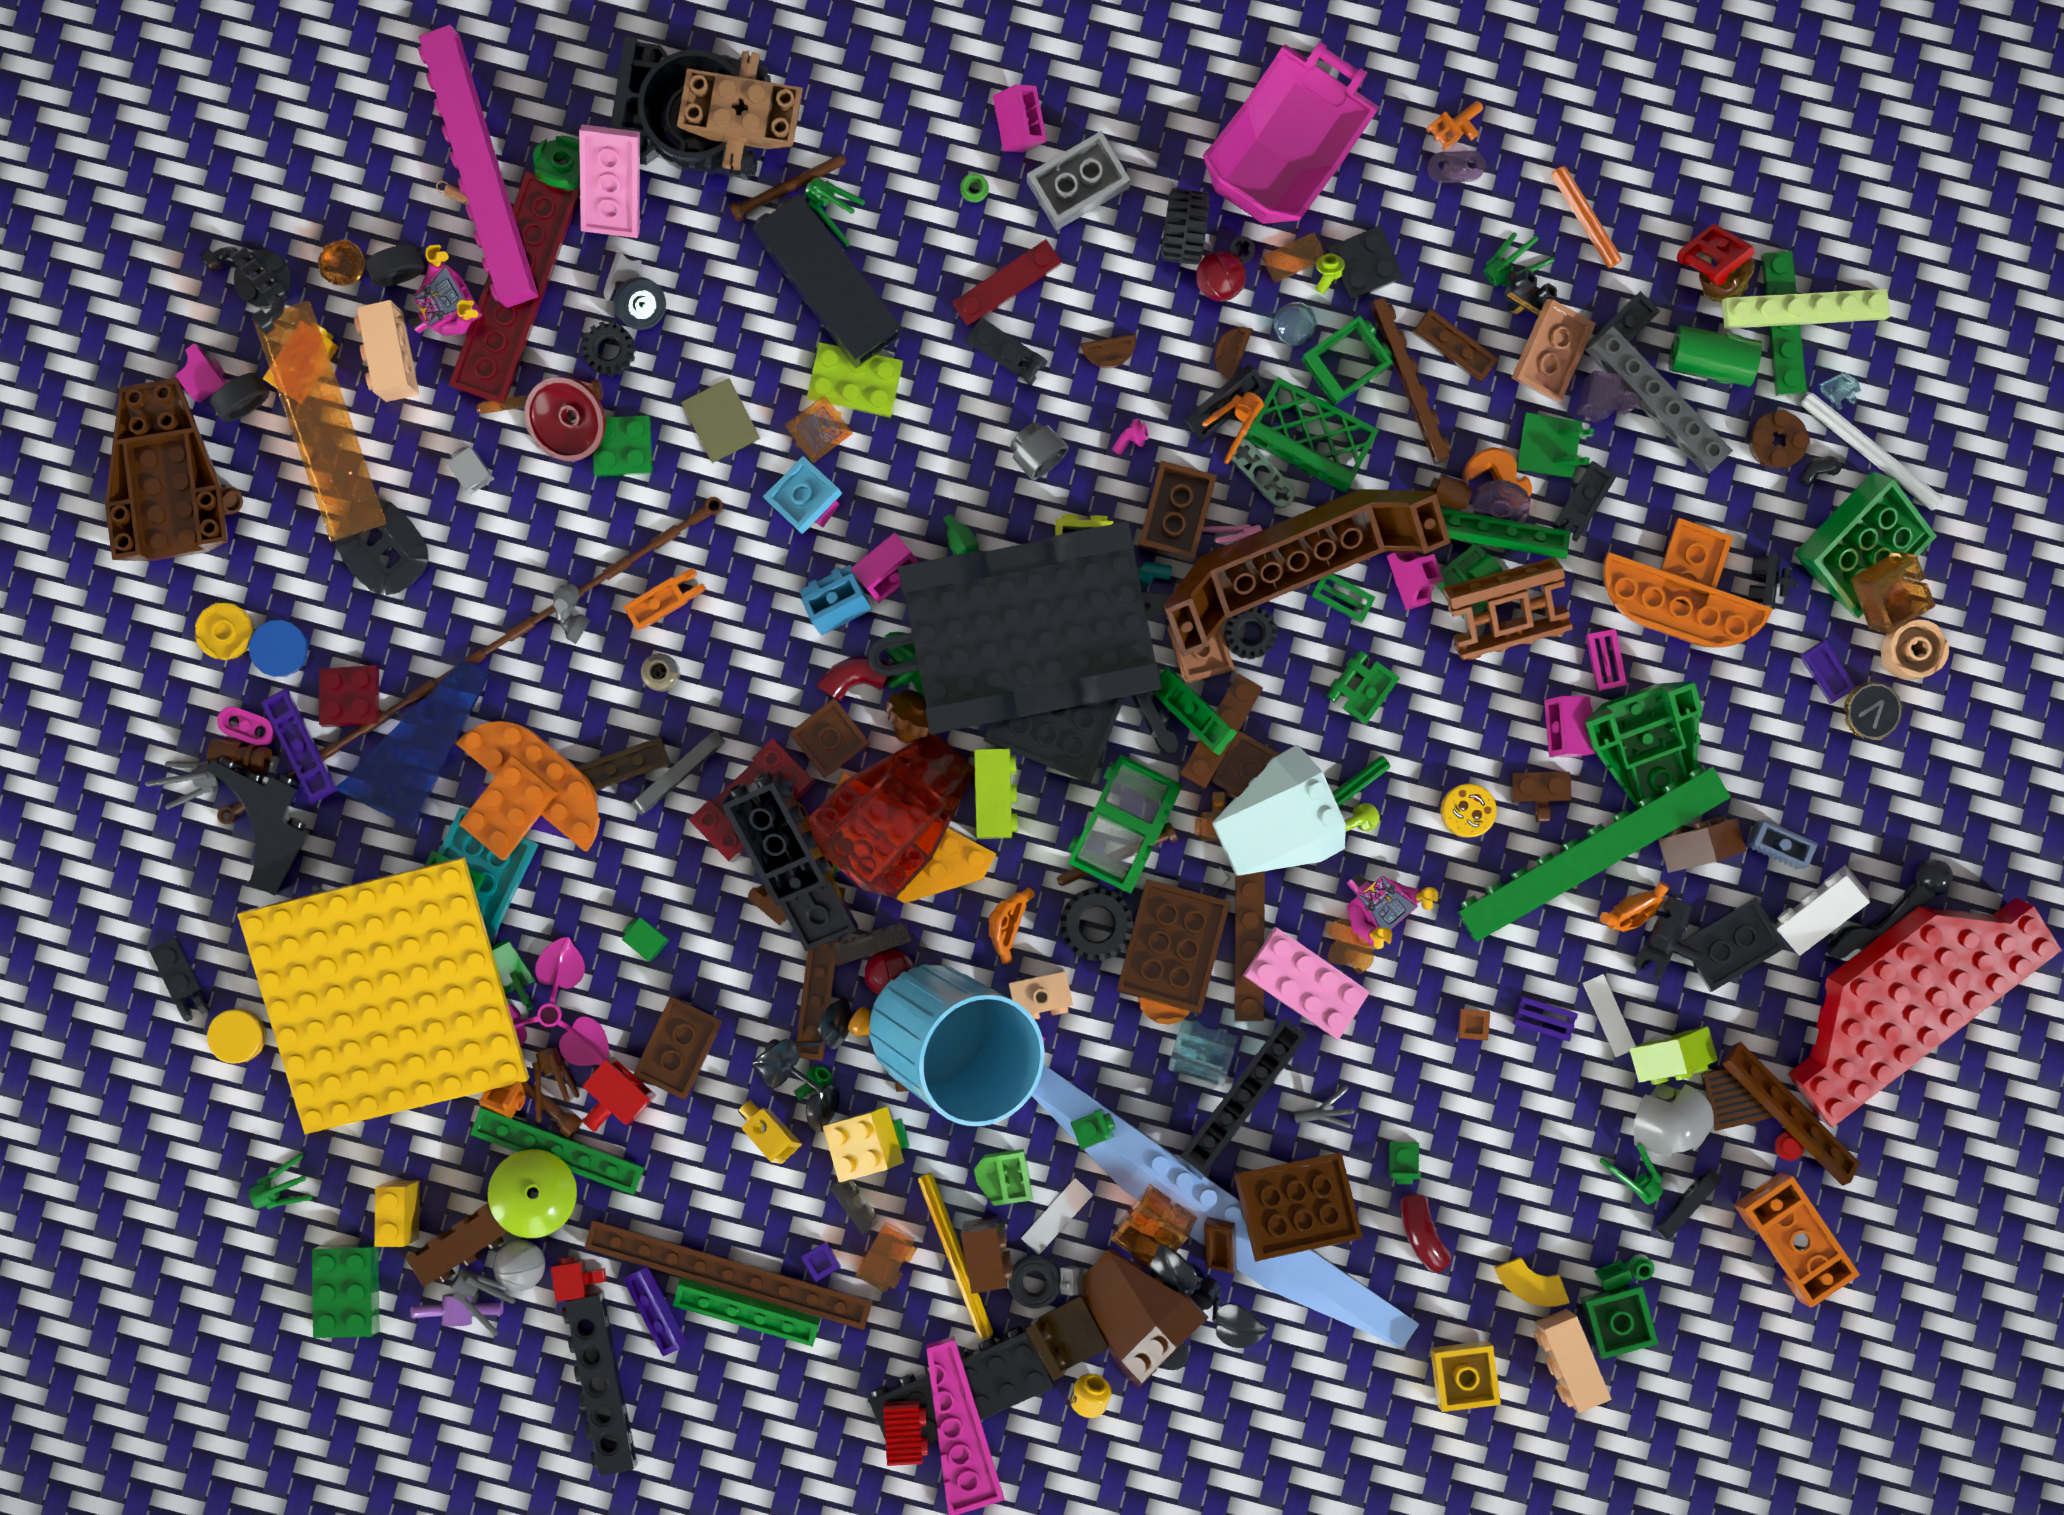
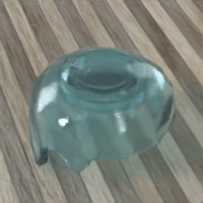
[1274,302,1317,346]

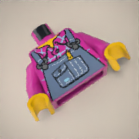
[409,244,482,335]
[1347,872,1438,949]

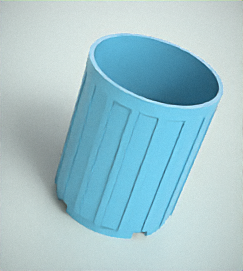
[869,964,1044,1126]

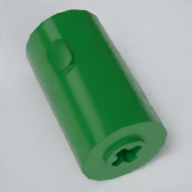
[1668,325,1762,387]

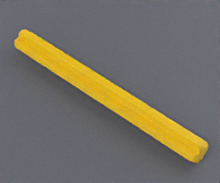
[918,1173,993,1340]

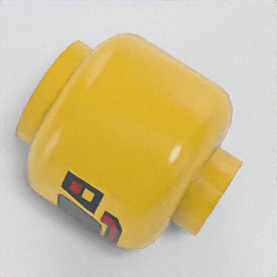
[1070,1374,1111,1418]

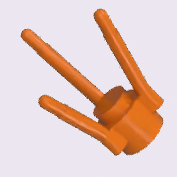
[1202,392,1264,464]

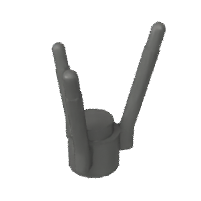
[145,760,220,809]
[450,1267,515,1336]

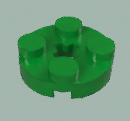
[533,136,580,191]

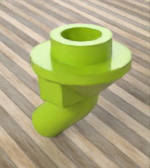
[1315,253,1345,295]
[1344,803,1380,832]

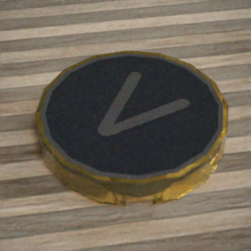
[1844,682,1902,740]

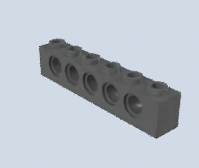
[1585,326,1733,473]

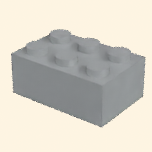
[1027,131,1131,231]

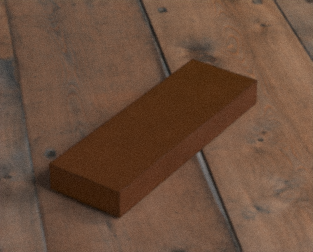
[1412,308,1499,383]

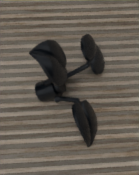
[752,996,852,1133]
[1150,1243,1269,1370]

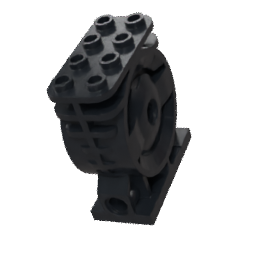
[610,36,771,181]

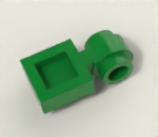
[1594,1254,1654,1292]

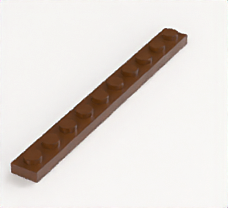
[584,1219,873,1330]

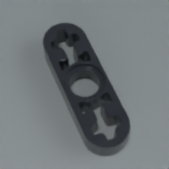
[1654,1167,1722,1240]

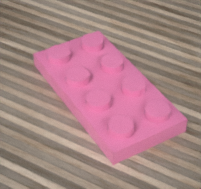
[579,124,640,238]
[1243,927,1370,1040]

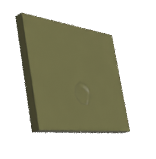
[681,378,761,464]

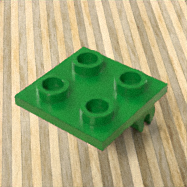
[1517,412,1594,479]
[491,939,535,1011]

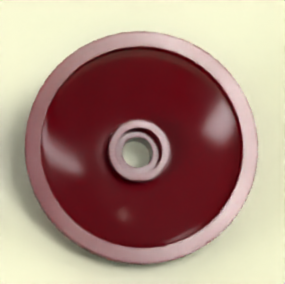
[524,376,606,461]

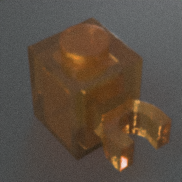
[1194,792,1224,842]

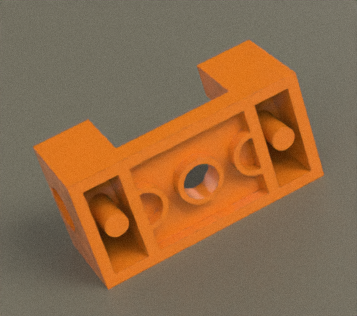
[1733,1172,1860,1308]

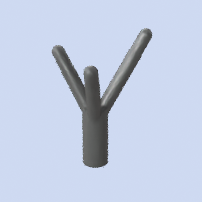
[1294,1086,1355,1128]

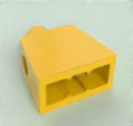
[738,1100,803,1164]

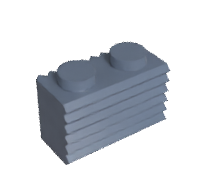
[1746,820,1818,869]

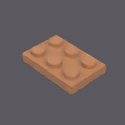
[1511,299,1596,402]

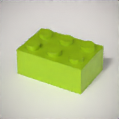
[975,749,1018,839]

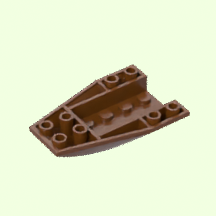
[105,378,228,561]

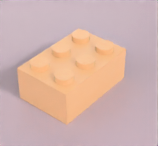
[354,300,420,402]
[1533,1309,1612,1413]

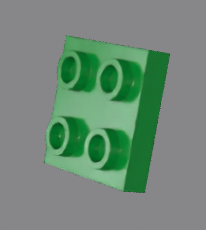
[1436,543,1503,620]

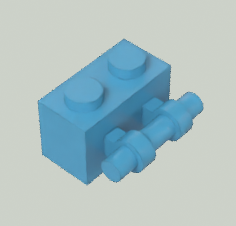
[799,565,873,636]

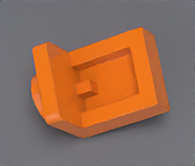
[479,1081,526,1119]

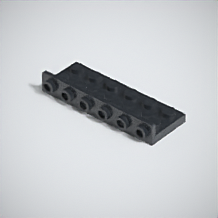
[867,1326,1054,1443]

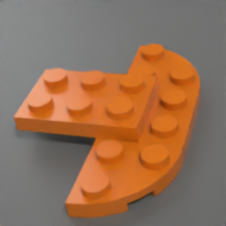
[1603,518,1773,648]
[456,721,600,860]

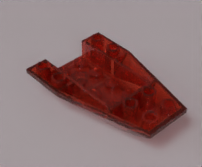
[807,733,975,898]

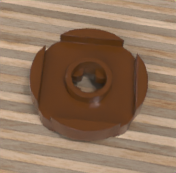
[1749,410,1810,469]

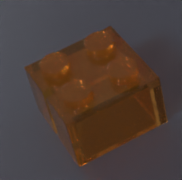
[1850,551,1936,634]
[1110,1184,1197,1267]

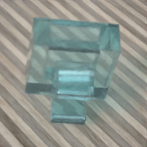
[1819,372,1861,410]

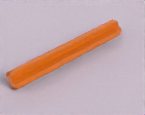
[1551,166,1622,268]

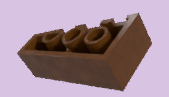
[405,1203,508,1287]

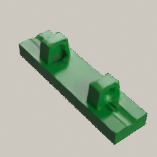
[1152,667,1238,755]

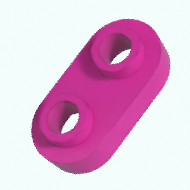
[217,707,276,746]

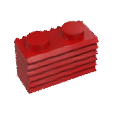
[883,1400,928,1466]

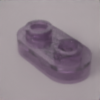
[1427,151,1486,183]

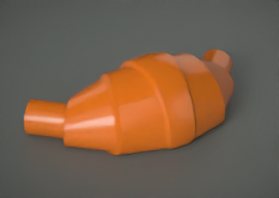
[1600,881,1670,932]
[988,887,1035,964]

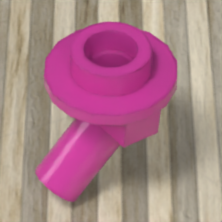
[1112,418,1149,455]

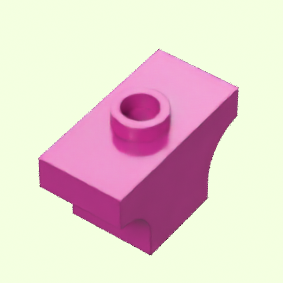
[175,343,227,403]
[1387,551,1444,610]

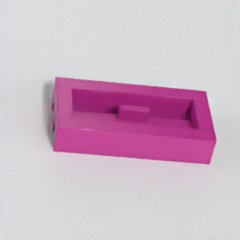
[1586,629,1627,691]

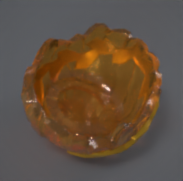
[318,240,364,286]

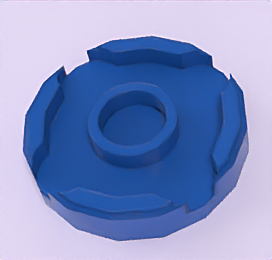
[249,620,308,677]

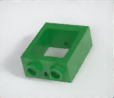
[1301,316,1393,406]

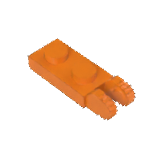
[623,568,706,632]

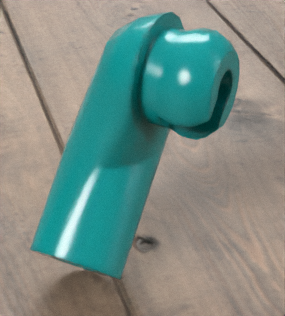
[1138,562,1172,589]

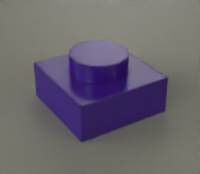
[801,1241,841,1282]

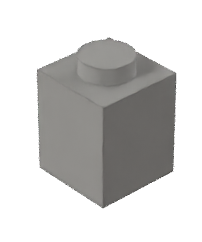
[446,447,494,495]

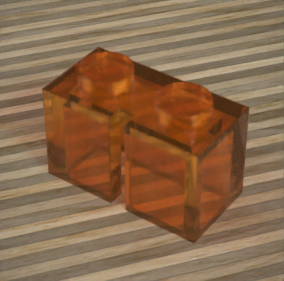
[855,1221,917,1293]

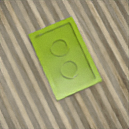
[807,342,903,418]

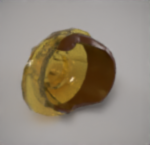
[1699,258,1755,303]

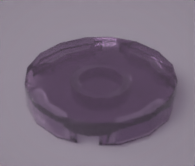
[1472,480,1531,523]

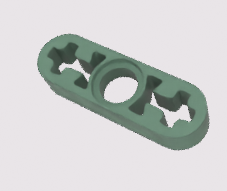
[1230,439,1295,508]

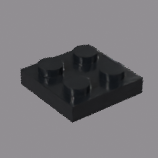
[1327,225,1403,301]

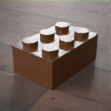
[1138,460,1217,563]

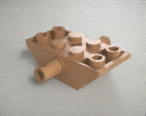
[677,51,803,170]

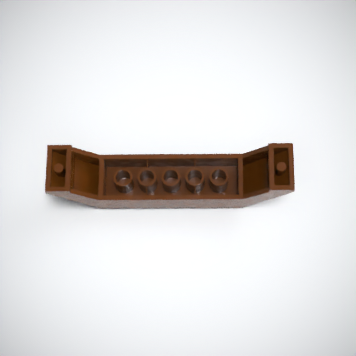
[1163,489,1451,657]

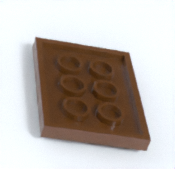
[1116,879,1231,1014]
[1234,1152,1363,1262]

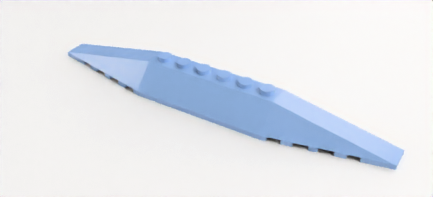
[1031,1065,1419,1348]

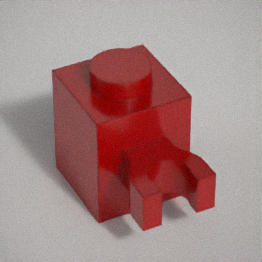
[551,1256,607,1302]

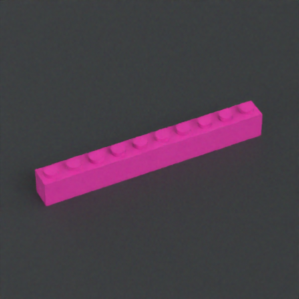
[418,25,539,308]

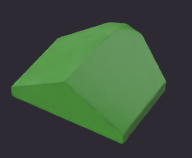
[974,1149,1033,1206]

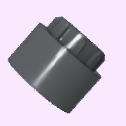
[1011,422,1069,480]

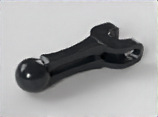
[1826,859,1954,959]

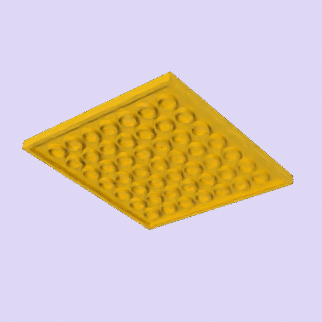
[237,857,529,1134]

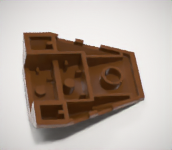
[1079,1248,1209,1389]

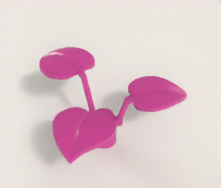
[508,937,609,1066]

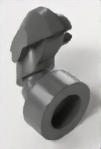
[553,583,591,644]

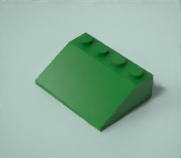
[1794,471,1937,619]

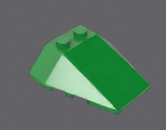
[1585,681,1702,808]

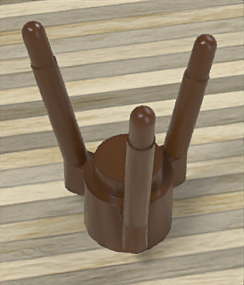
[532,1047,580,1123]

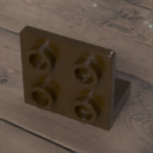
[1025,1296,1108,1381]

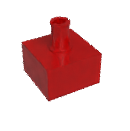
[582,1057,657,1132]

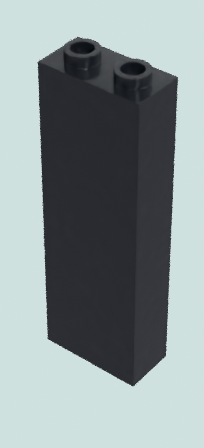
[753,194,902,368]

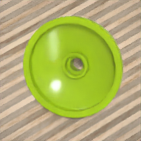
[488,1149,577,1238]

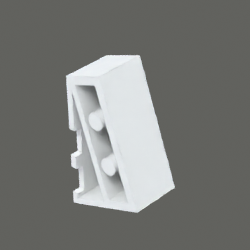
[1776,865,1870,956]

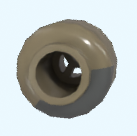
[641,653,680,692]

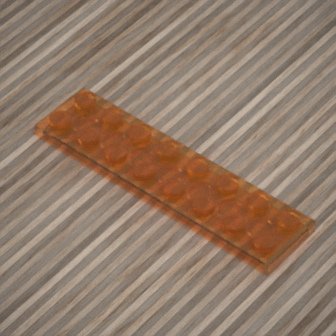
[252,301,387,542]

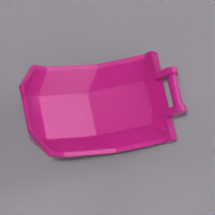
[1203,41,1380,224]

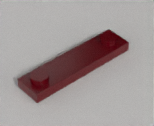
[952,239,1062,327]

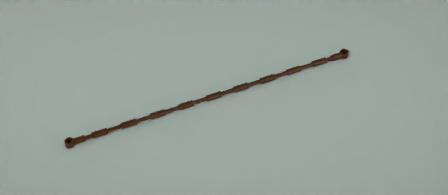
[217,497,724,824]

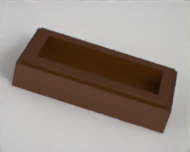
[1204,1217,1237,1274]

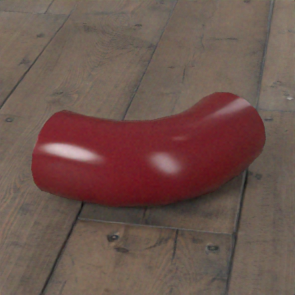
[816,656,892,701]
[1400,1194,1451,1272]

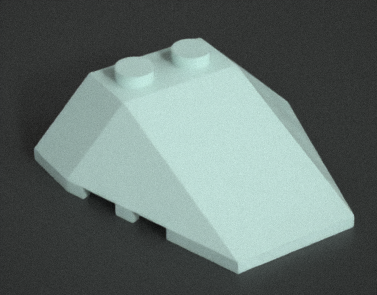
[1212,745,1346,876]

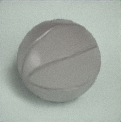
[493,1239,545,1292]

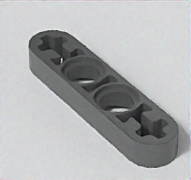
[631,731,725,816]

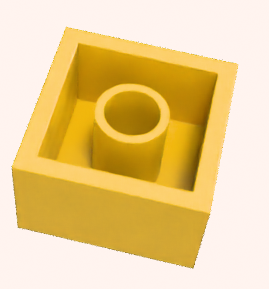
[822,1106,904,1182]
[1430,1340,1501,1412]

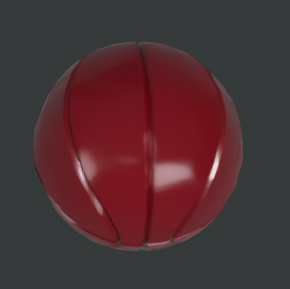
[1196,250,1246,301]
[865,948,915,996]

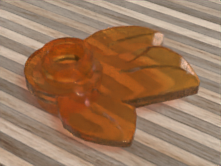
[1326,919,1375,974]

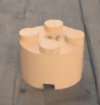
[1881,620,1949,680]

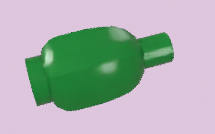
[943,514,979,556]

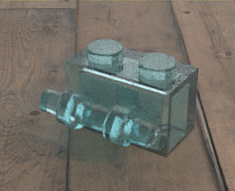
[1168,1020,1238,1086]

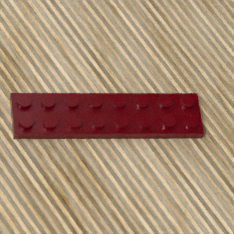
[449,171,580,406]

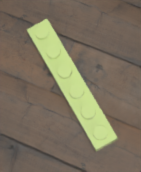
[1722,289,1890,329]

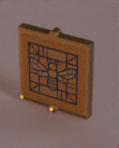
[785,395,853,463]

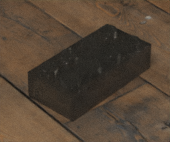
[831,922,912,966]

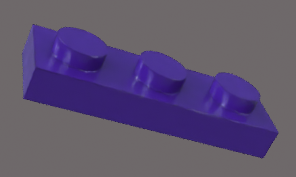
[623,1266,688,1356]

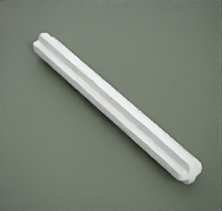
[1801,393,1943,510]

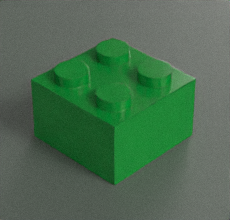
[1580,1282,1658,1359]

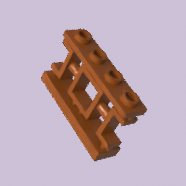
[1443,557,1573,660]

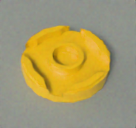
[195,603,254,660]

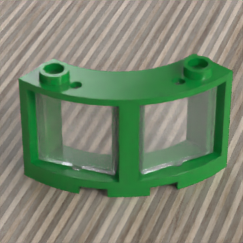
[1068,755,1183,894]

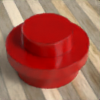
[1774,1131,1804,1161]

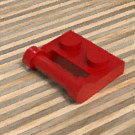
[1677,223,1755,285]

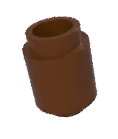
[1428,474,1473,510]

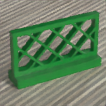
[1245,377,1379,493]

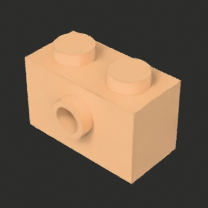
[1009,971,1073,1020]

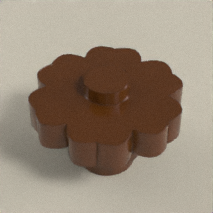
[884,690,930,743]

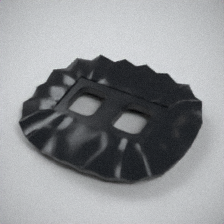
[334,498,428,595]

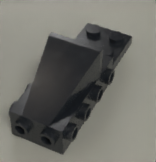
[722,771,858,952]

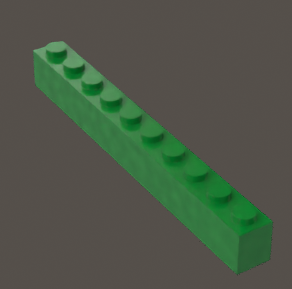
[1456,765,1731,942]

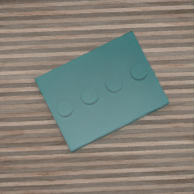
[438,807,539,944]

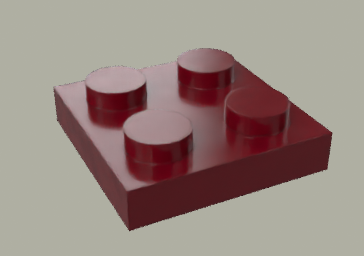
[319,665,379,727]

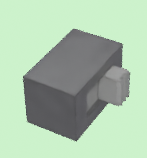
[1060,1266,1083,1295]

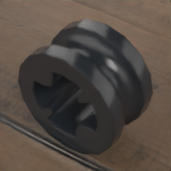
[1229,236,1255,264]

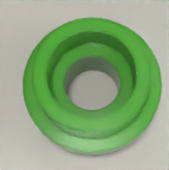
[960,173,989,203]

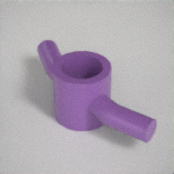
[410,1293,504,1326]

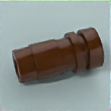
[207,738,272,776]

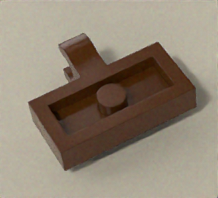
[1511,772,1571,822]

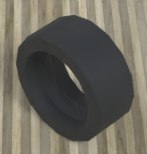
[366,244,425,287]
[210,372,270,422]

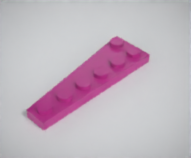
[926,1336,1005,1515]

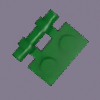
[1326,650,1400,725]

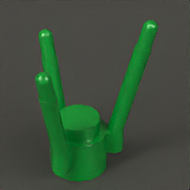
[804,177,865,247]
[1483,232,1555,287]
[1599,1143,1663,1205]
[248,1153,312,1210]

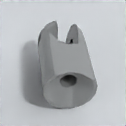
[603,252,642,302]

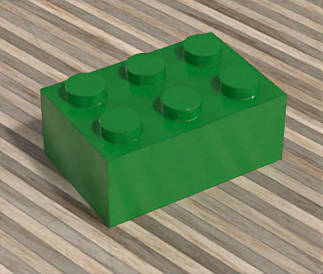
[312,1244,380,1338]

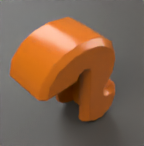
[1462,447,1532,506]

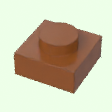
[1457,1009,1490,1041]

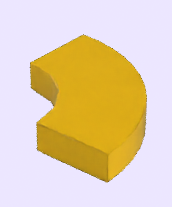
[1493,1257,1570,1307]

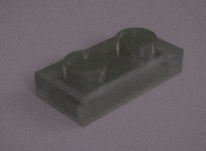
[829,1180,878,1235]

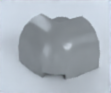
[1634,1084,1714,1157]

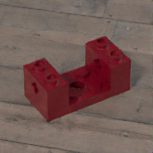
[689,738,816,862]

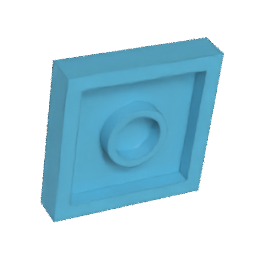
[763,456,842,534]

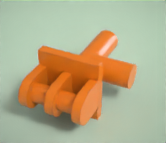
[1426,101,1483,151]

